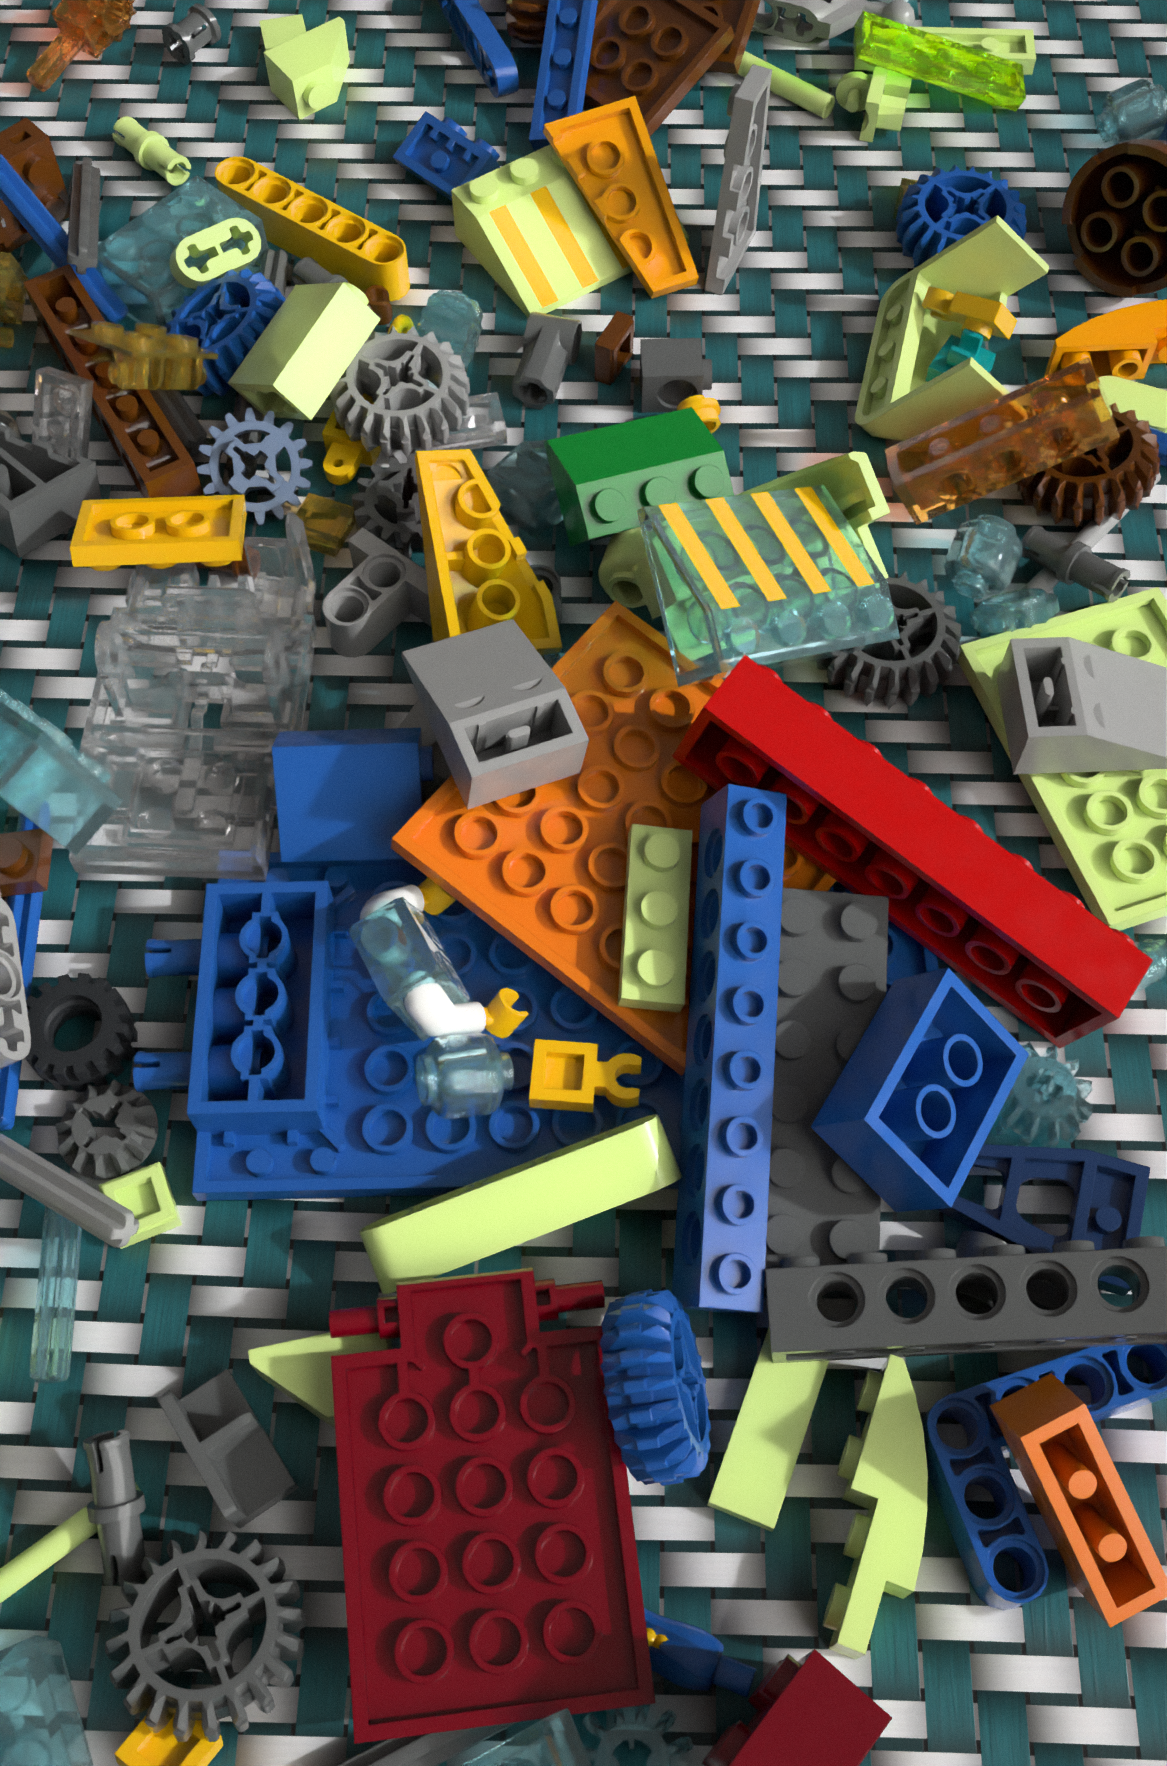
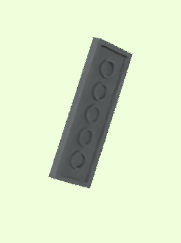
[765,888,889,1269]

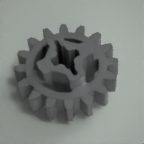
[352,453,424,558]

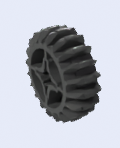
[811,570,962,709]
[105,1530,307,1742]

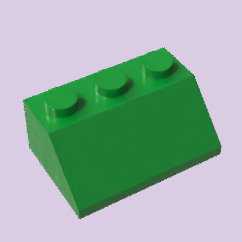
[544,407,734,547]

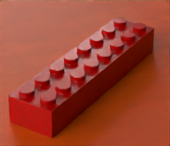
[672,654,1153,1048]

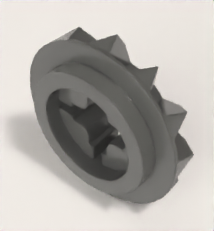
[55,1079,158,1180]

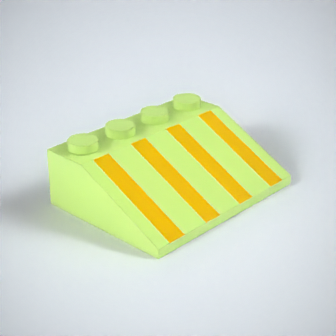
[451,144,689,317]

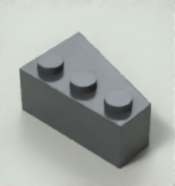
[0,424,101,558]

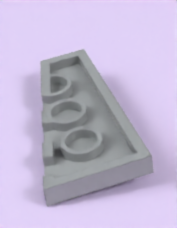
[705,64,772,295]

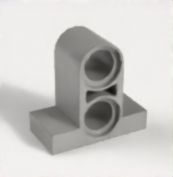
[322,527,432,658]

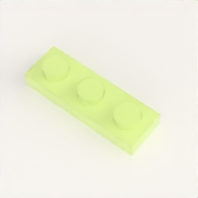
[618,824,693,1013]

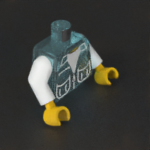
[348,877,529,1041]

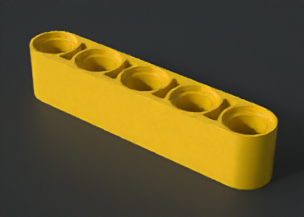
[214,156,410,301]

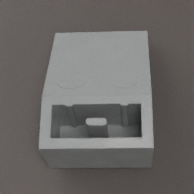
[401,619,589,810]
[996,637,1167,774]

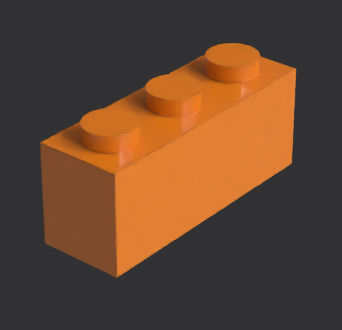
[990,1373,1167,1628]

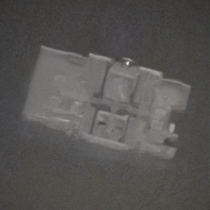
[69,512,317,881]

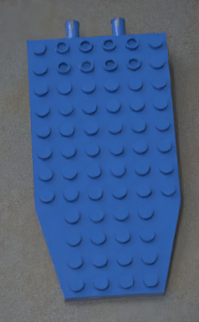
[133,852,939,1201]

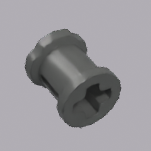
[162,3,221,65]

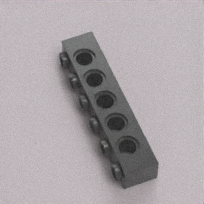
[765,1236,1167,1363]

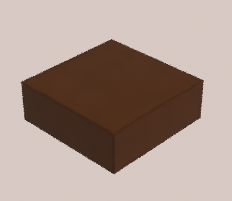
[595,311,634,386]

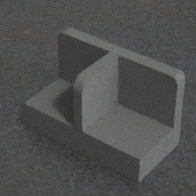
[157,1369,299,1529]

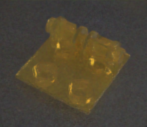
[69,321,219,390]

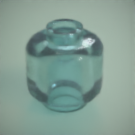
[1096,79,1167,145]
[943,515,1023,599]
[415,1032,514,1120]

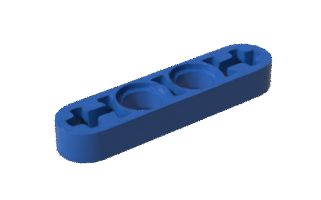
[438,0,519,98]

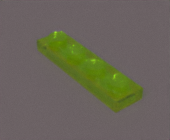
[854,11,1026,112]

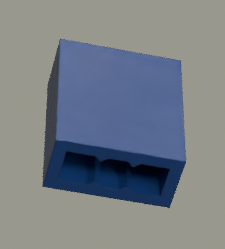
[272,727,434,862]

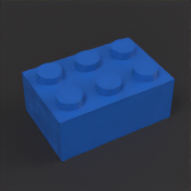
[811,967,1029,1212]

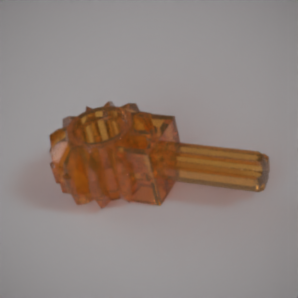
[26,0,137,92]

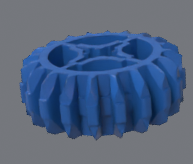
[896,164,1027,268]
[160,268,286,397]
[599,1289,711,1486]

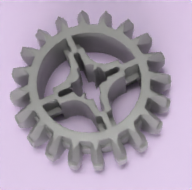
[330,325,470,458]

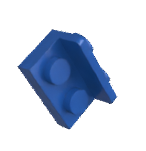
[393,111,500,201]

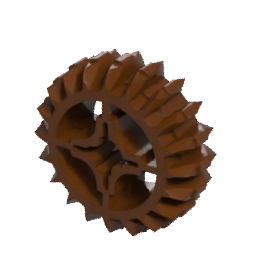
[1014,400,1160,528]

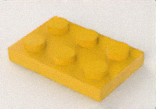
[69,494,247,571]

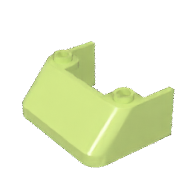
[855,215,1049,450]

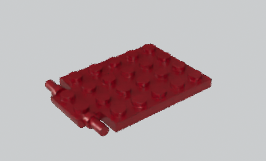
[329,1267,656,1744]

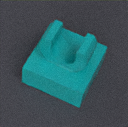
[925,328,996,382]

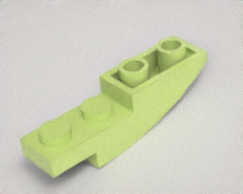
[823,1354,928,1660]

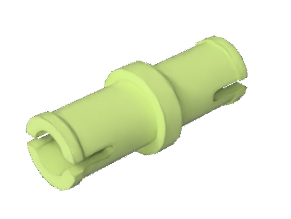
[112,116,191,186]

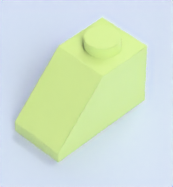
[264,16,350,120]
[248,1332,392,1428]

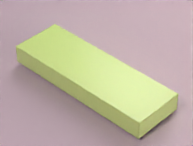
[707,1327,829,1532]

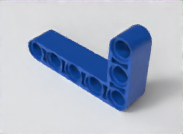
[921,1343,1167,1610]

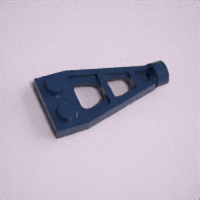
[937,1144,1150,1296]

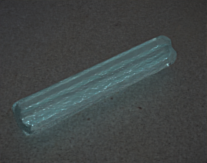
[29,1206,82,1384]

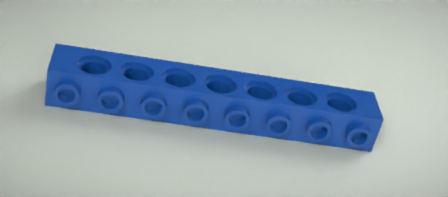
[672,784,787,1313]

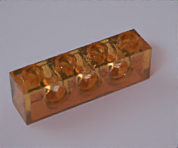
[885,357,1120,525]

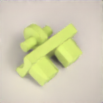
[836,48,914,142]

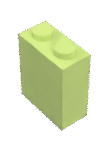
[228,282,380,420]

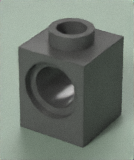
[639,338,712,413]

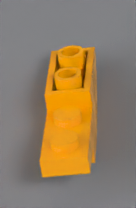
[1044,299,1167,383]

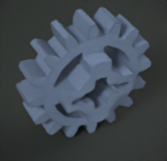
[197,408,313,526]

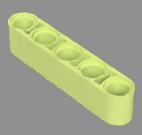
[359,1114,682,1294]

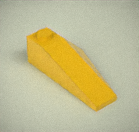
[415,449,562,658]

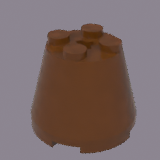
[1062,139,1167,297]

